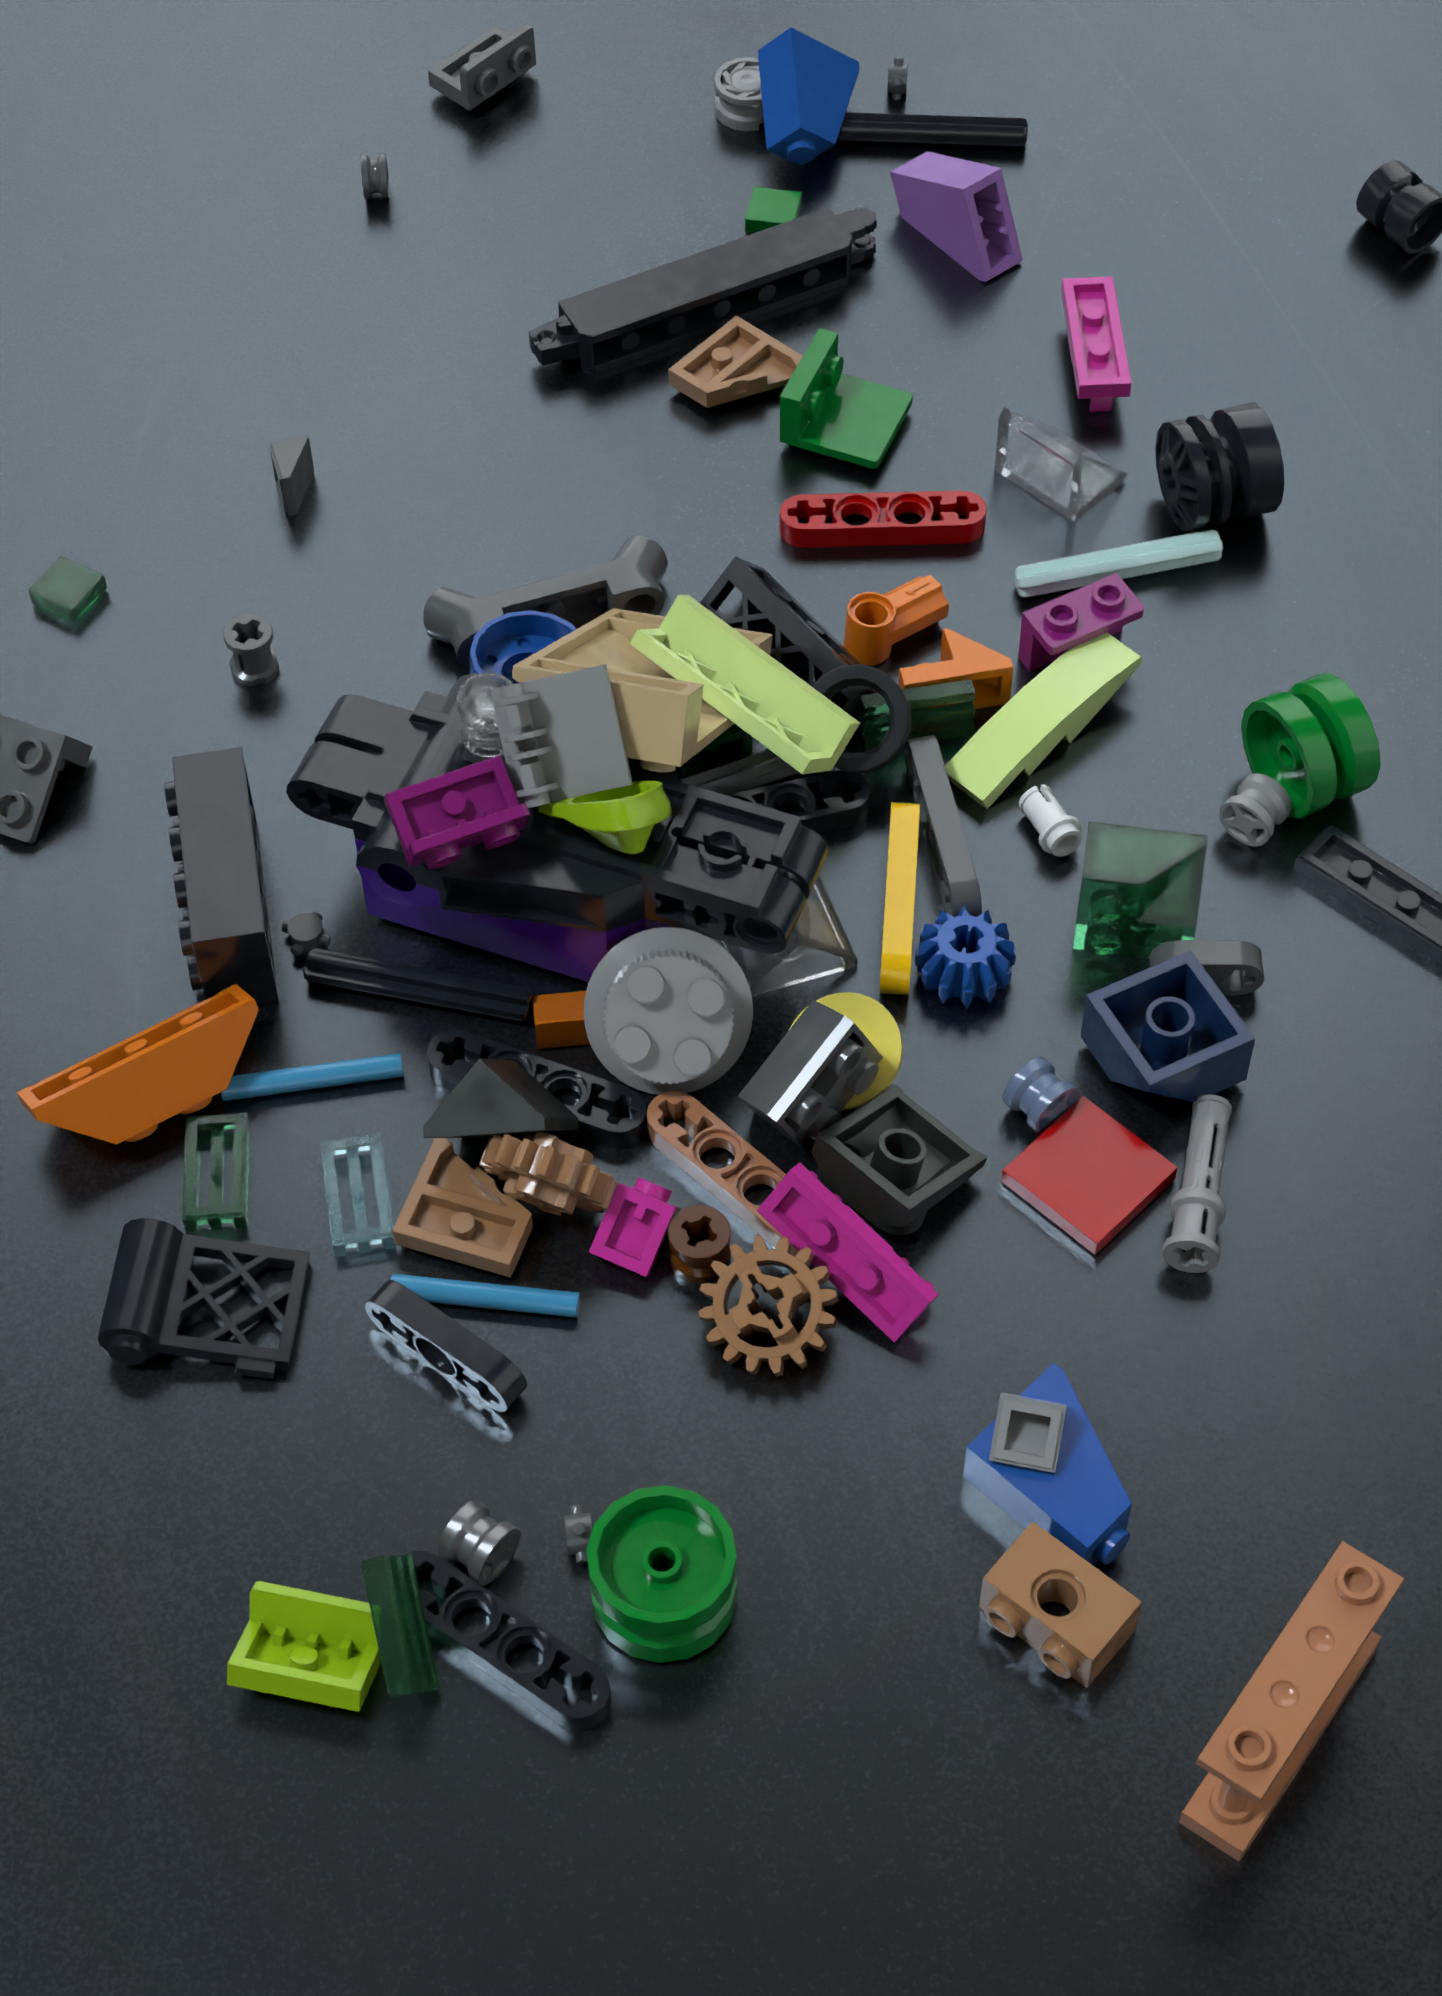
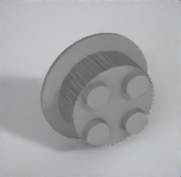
[584,927,753,1095]

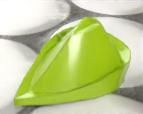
[538,781,672,854]

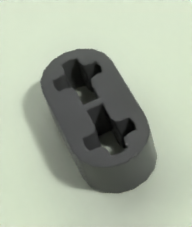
[1149,940,1264,996]

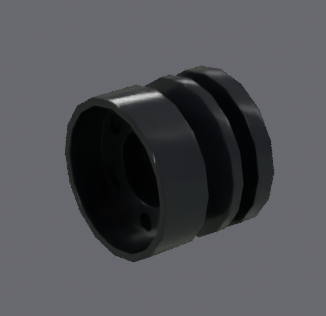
[1155,402,1285,532]

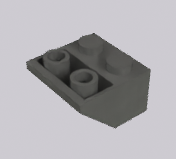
[738,1000,883,1153]

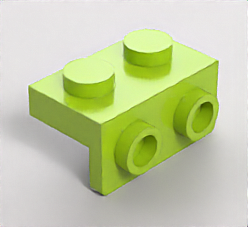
[227,1581,385,1712]

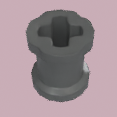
[223,613,279,687]

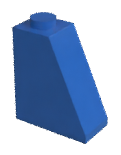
[758,27,860,166]
[963,1362,1132,1566]

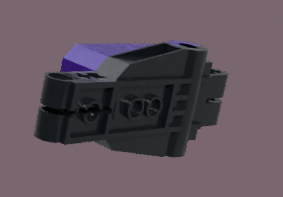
[286,673,829,982]

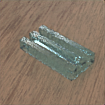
[320,1133,396,1257]

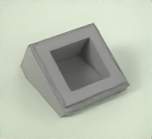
[989,1393,1067,1473]

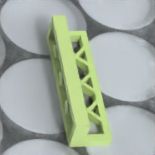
[629,595,860,774]

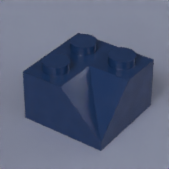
[1080,950,1256,1102]

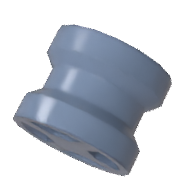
[1002,1057,1080,1135]

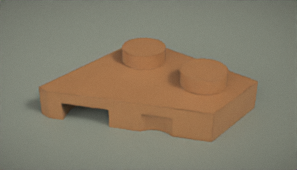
[668,315,803,408]
[392,1138,533,1278]

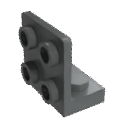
[0,714,93,844]

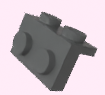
[428,24,536,111]

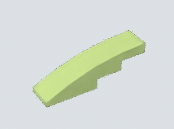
[945,632,1143,809]

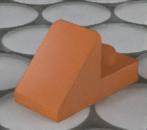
[898,628,1014,720]

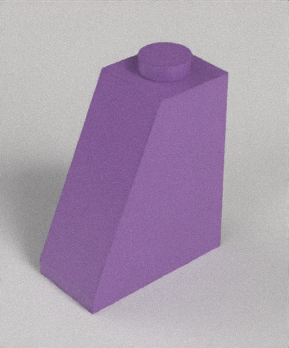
[890,151,1023,282]

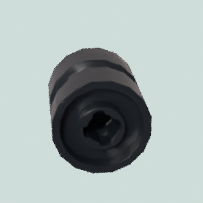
[1356,160,1442,254]

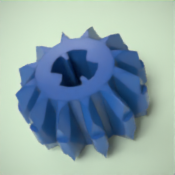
[915,905,1016,1009]

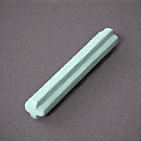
[1014,529,1223,598]

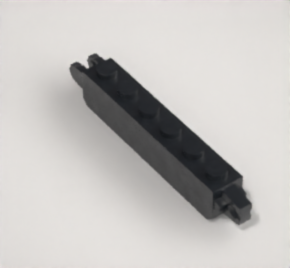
[529,207,877,374]

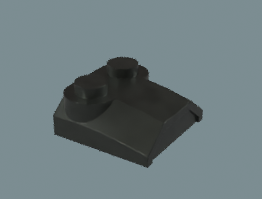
[812,1085,987,1235]

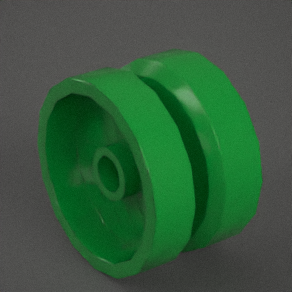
[1241,673,1381,818]
[586,1485,738,1663]

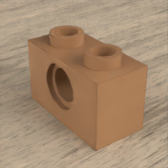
[979,1521,1142,1688]

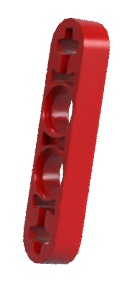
[779,490,987,548]

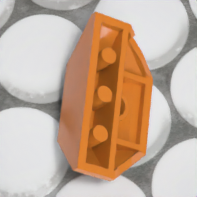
[16,984,259,1144]

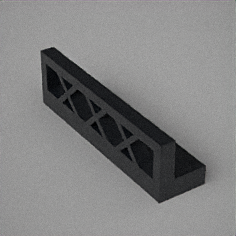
[700,556,889,719]

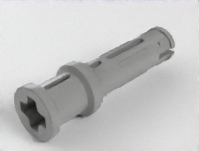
[1162,1094,1232,1273]

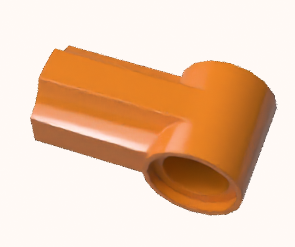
[843,575,949,666]

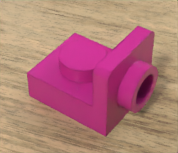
[589,1177,681,1277]

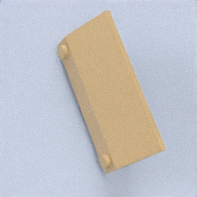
[512,608,773,772]

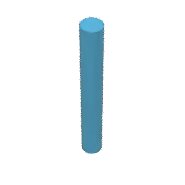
[221,1053,404,1101]
[390,1274,580,1318]

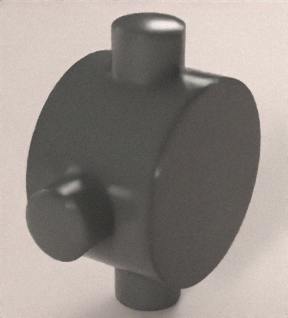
[887,57,908,100]
[282,912,331,956]
[564,1504,592,1564]

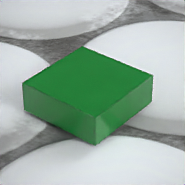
[745,187,802,233]

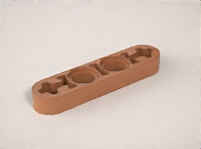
[647,1091,799,1256]

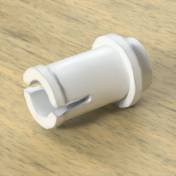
[1019,784,1082,857]

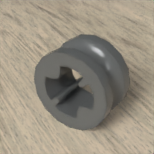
[361,153,389,199]

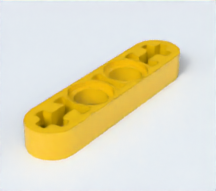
[879,802,920,995]

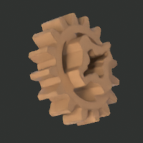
[479,1131,617,1216]
[698,1235,839,1377]

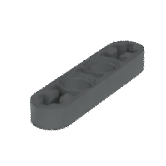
[904,735,982,917]

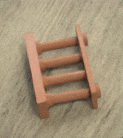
[1179,1541,1404,1862]

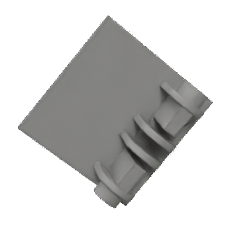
[490,664,633,808]

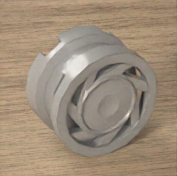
[714,57,764,131]

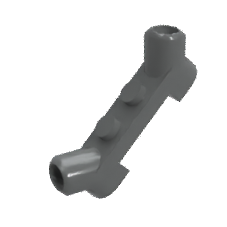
[423,535,668,668]

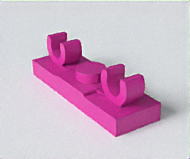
[1061,276,1132,412]
[757,1163,939,1342]

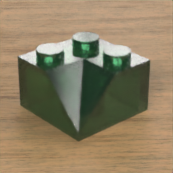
[1073,822,1208,958]

